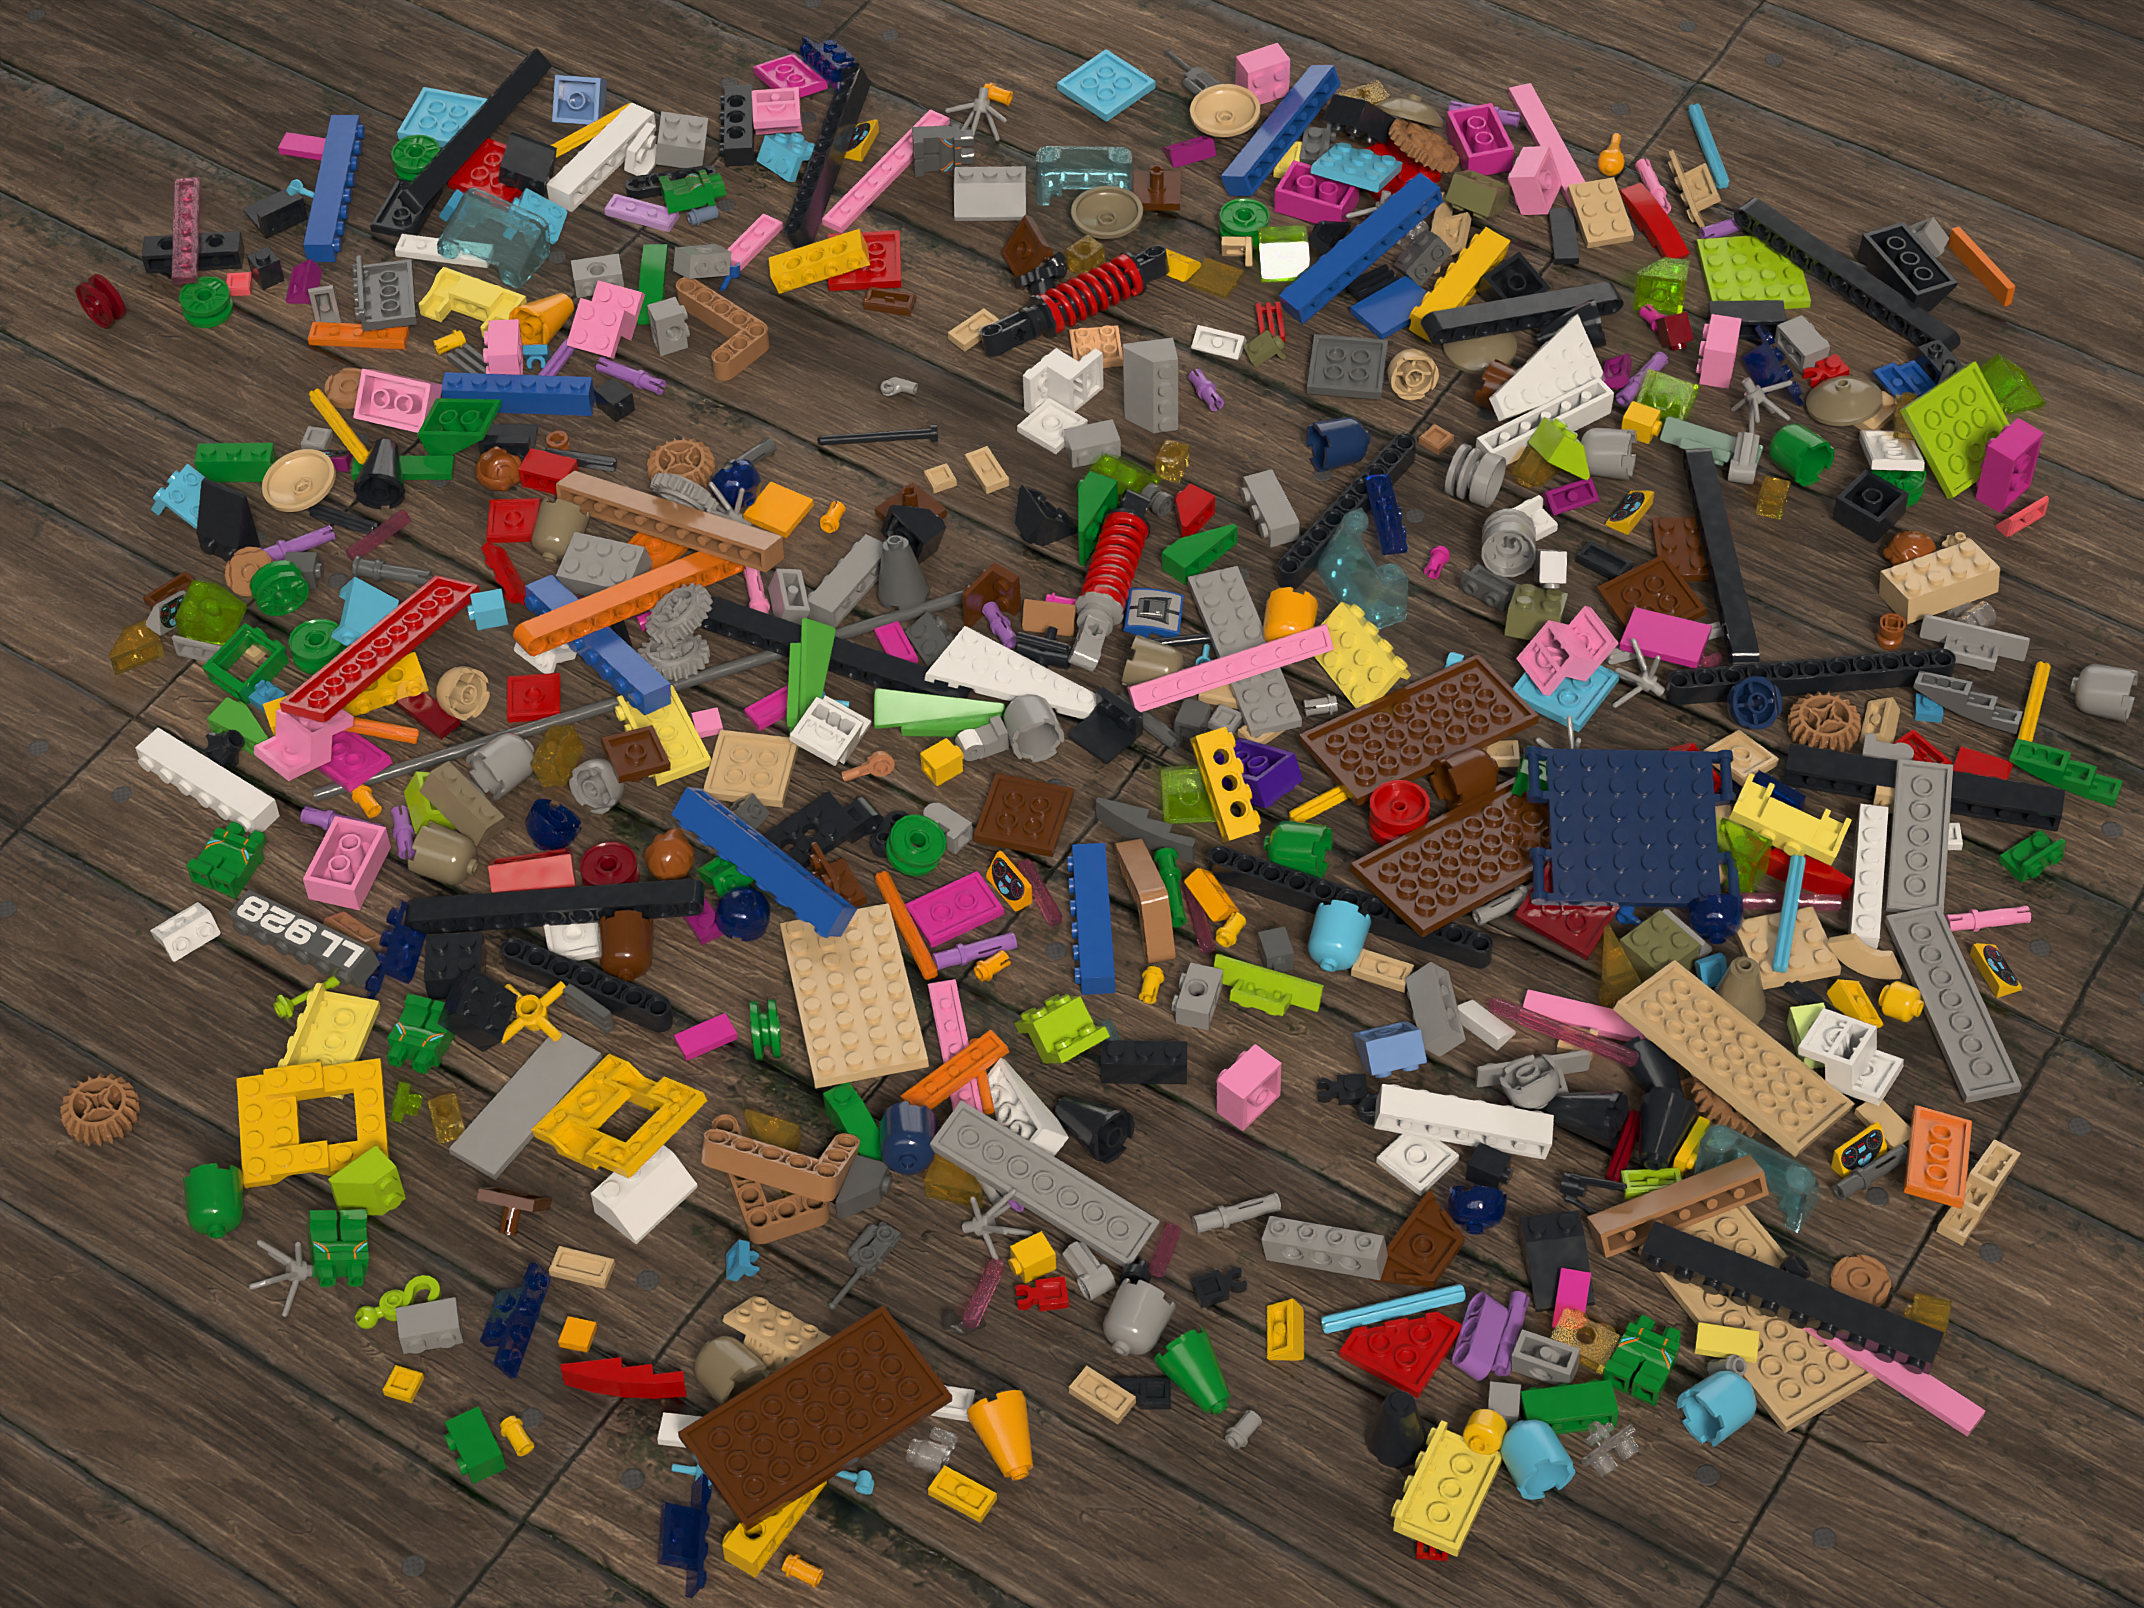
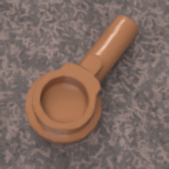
[841,751,895,782]

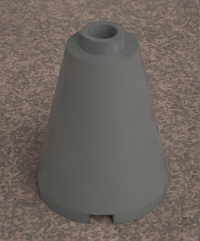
[878,535,930,610]

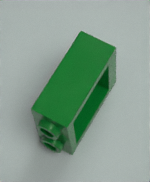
[202,623,289,705]

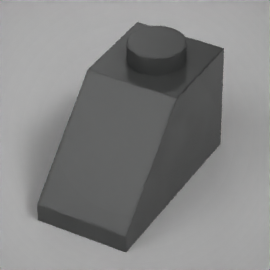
[835,1155,893,1219]

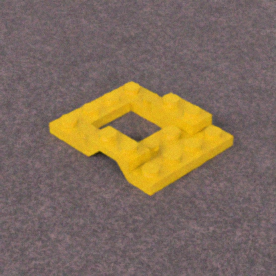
[531,1054,708,1179]
[237,1058,390,1188]

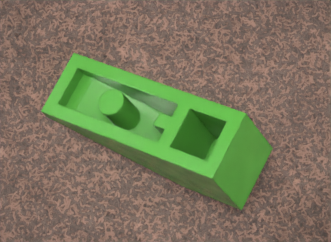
[207,697,268,758]

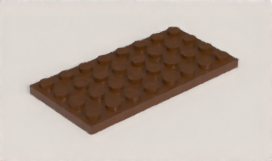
[1299,654,1539,806]
[1350,777,1550,938]
[678,1305,952,1532]

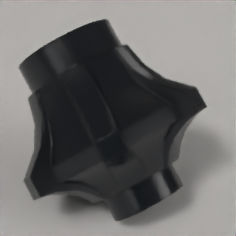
[204,730,244,767]

